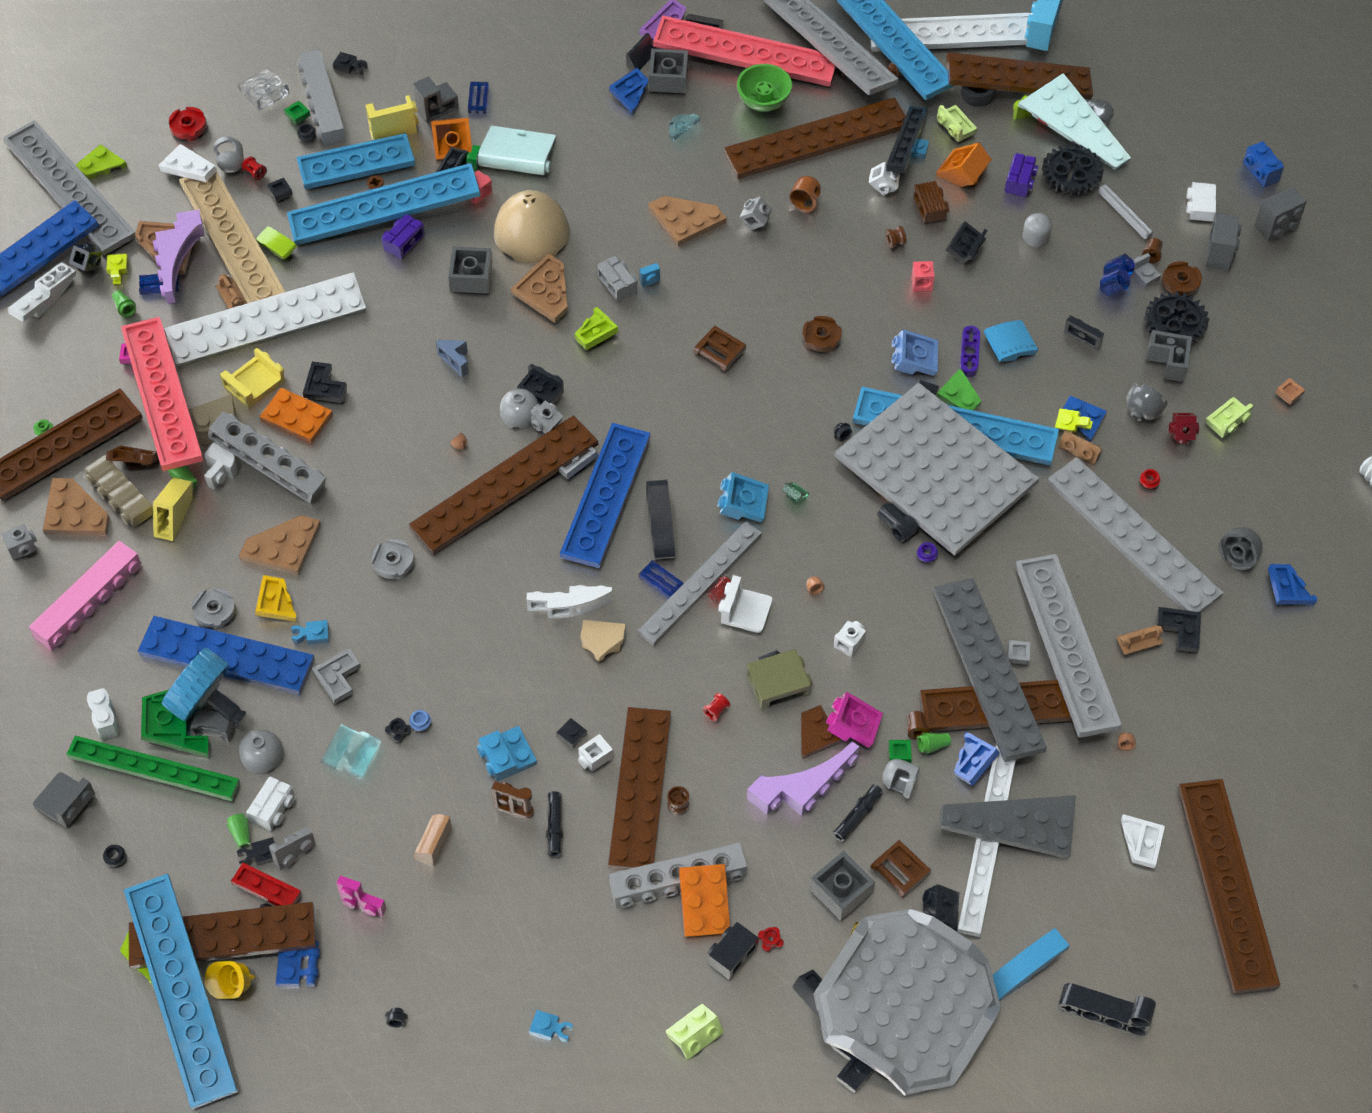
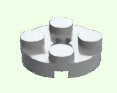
[371,539,414,580]
[192,587,236,630]

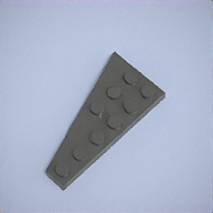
[939,795,1076,859]

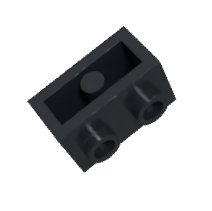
[708,922,759,980]

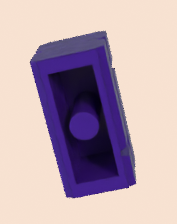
[1004,153,1039,197]
[382,214,425,259]

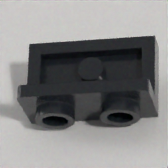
[945,221,988,264]
[517,363,564,404]
[922,884,960,932]

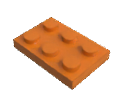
[259,388,333,444]
[679,864,730,937]

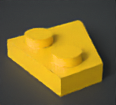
[255,575,296,622]

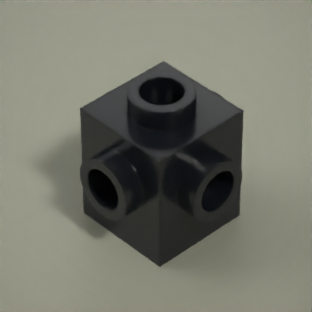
[69,243,103,272]

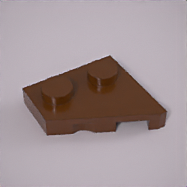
[106,445,159,465]
[801,705,841,759]

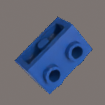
[1243,141,1284,188]

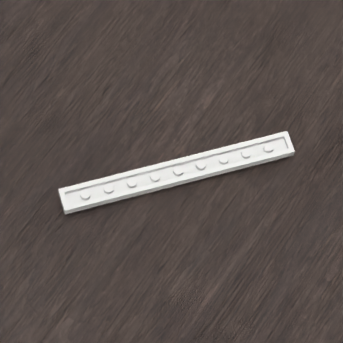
[957,743,1016,937]

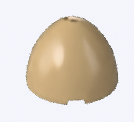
[494,190,570,263]

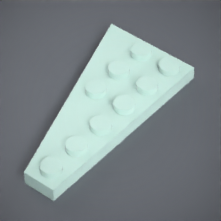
[1018,73,1131,170]

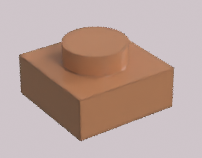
[1275,378,1305,405]

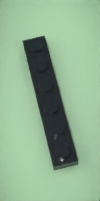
[886,106,928,173]

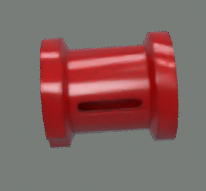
[242,156,267,180]
[702,693,731,722]

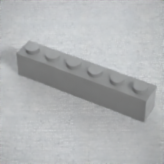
[297,49,346,146]

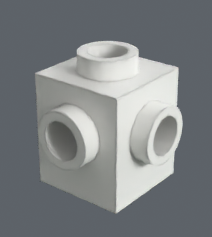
[869,162,900,196]

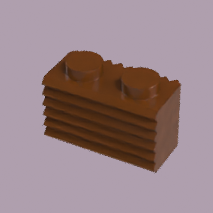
[913,180,949,224]

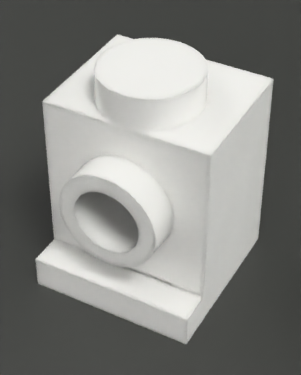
[833,621,866,658]
[578,734,613,772]

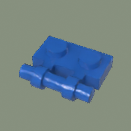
[276,940,321,988]

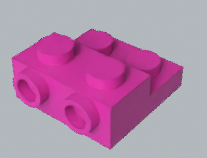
[826,691,883,748]

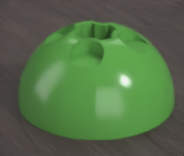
[737,64,792,112]

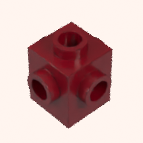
[1169,413,1199,443]

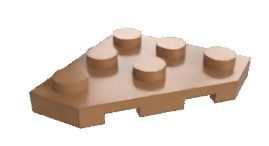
[648,196,727,246]
[135,221,193,275]
[510,254,568,323]
[43,478,109,535]
[239,515,321,575]

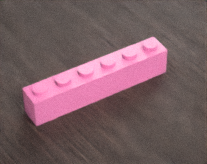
[29,541,141,651]

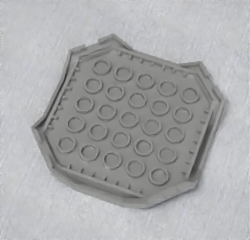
[813,909,1001,1096]

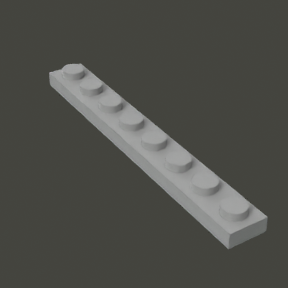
[638,521,762,646]

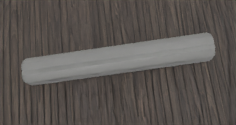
[1098,184,1153,239]

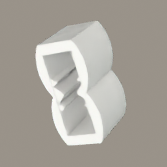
[1186,182,1216,221]
[87,688,119,741]

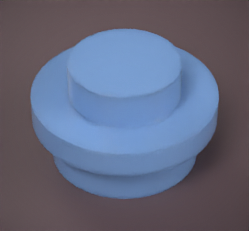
[409,710,431,731]

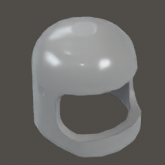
[214,136,244,173]
[1022,213,1052,247]
[882,759,920,799]

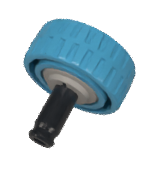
[162,648,246,726]

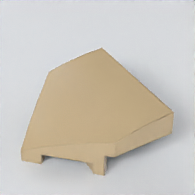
[581,620,626,661]

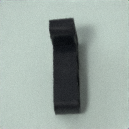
[646,479,675,560]
[1058,983,1156,1036]

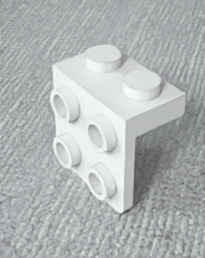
[718,575,772,633]

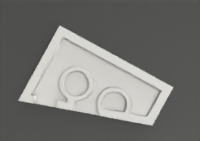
[159,144,217,182]

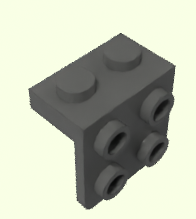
[33,772,95,828]

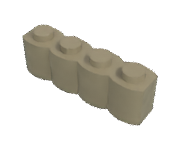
[84,455,153,528]

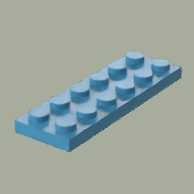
[296,133,415,190]

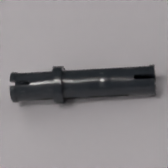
[832,784,884,842]
[546,791,563,857]

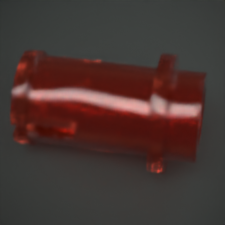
[706,576,731,602]

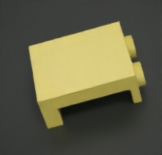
[365,95,419,140]
[220,348,285,409]

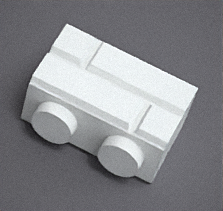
[246,776,295,831]

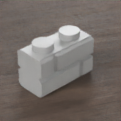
[597,256,638,302]

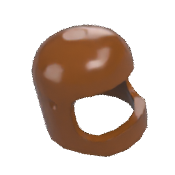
[789,176,821,213]

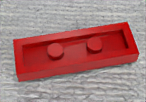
[231,862,302,906]

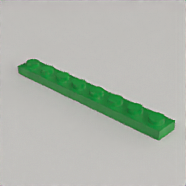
[66,735,240,801]

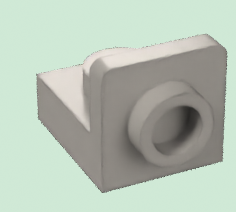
[1130,253,1161,288]

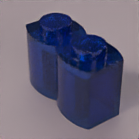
[1099,253,1135,298]

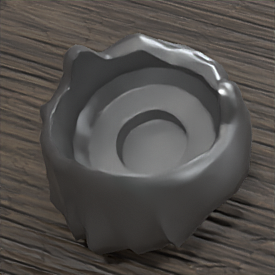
[1085,99,1114,126]

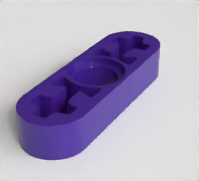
[960,326,980,377]

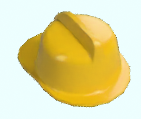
[204,961,255,999]

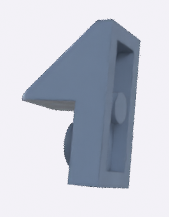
[436,340,468,378]

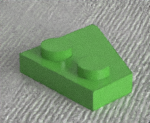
[937,369,981,411]

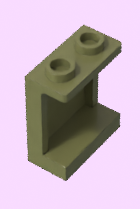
[746,649,813,710]

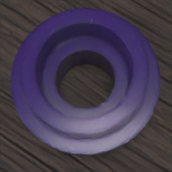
[917,542,938,563]

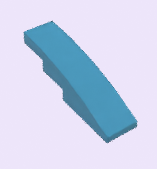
[993,928,1070,1001]

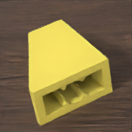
[153,477,193,541]

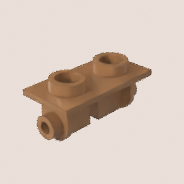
[215,274,247,309]
[1058,430,1103,465]
[1116,625,1164,655]

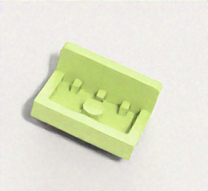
[937,105,977,142]
[1205,397,1254,438]
[666,1004,724,1059]

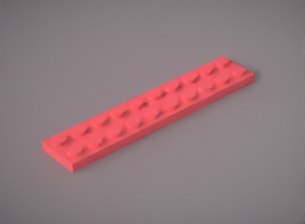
[653,15,836,87]
[121,317,203,471]

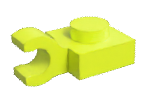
[106,254,128,285]
[1055,409,1093,433]

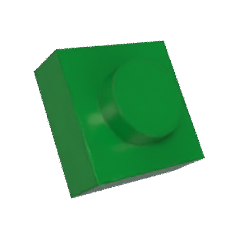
[284,101,311,125]
[466,145,481,172]
[888,740,912,763]

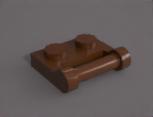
[693,325,746,372]
[491,781,534,819]
[870,840,931,899]

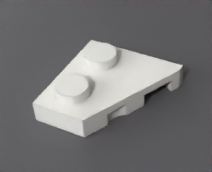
[1121,814,1165,869]

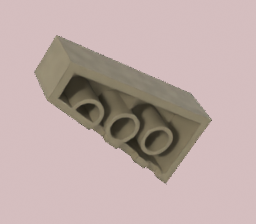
[188,394,238,446]

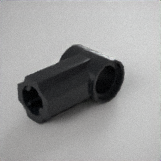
[877,502,919,542]

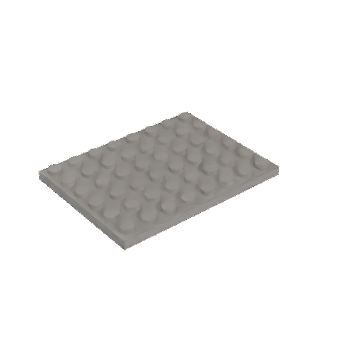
[835,382,1039,555]

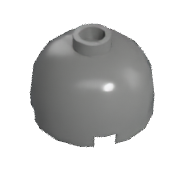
[500,389,539,429]
[239,730,284,775]

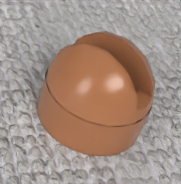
[449,432,467,450]
[806,576,825,595]
[1118,732,1136,751]

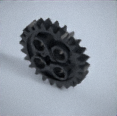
[1042,144,1104,196]
[1144,291,1209,345]

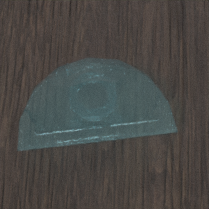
[668,114,700,141]

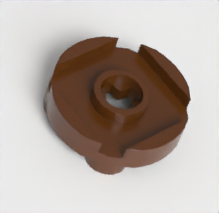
[1162,261,1202,296]
[802,316,842,352]

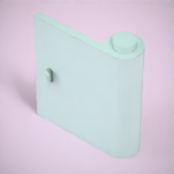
[478,126,556,176]

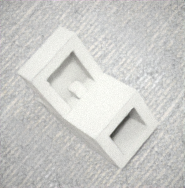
[204,442,238,490]

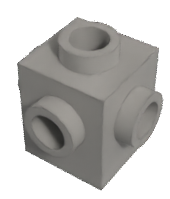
[739,196,773,230]
[530,400,563,434]
[1,524,37,560]

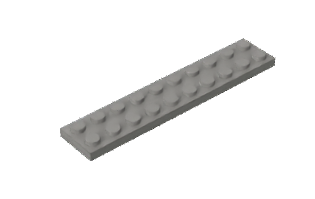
[763,0,898,95]
[3,120,135,255]
[1047,457,1223,613]
[1016,554,1122,738]

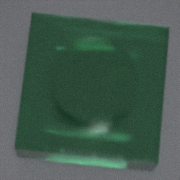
[782,482,809,502]

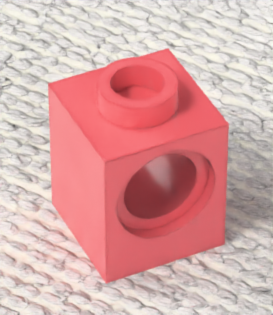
[469,170,492,205]
[911,261,935,292]

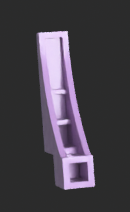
[153,209,205,304]
[747,742,859,816]

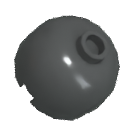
[1126,383,1168,421]
[1219,527,1263,570]

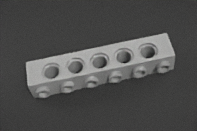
[208,411,326,504]
[609,843,747,908]

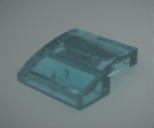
[320,724,381,778]

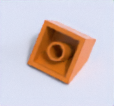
[935,142,992,187]

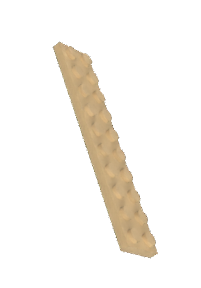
[179,172,285,303]

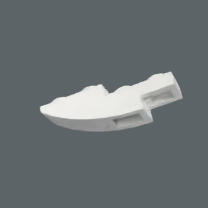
[8,262,76,322]
[527,585,613,618]

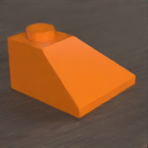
[431,118,472,160]

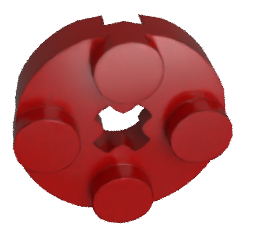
[169,106,207,141]

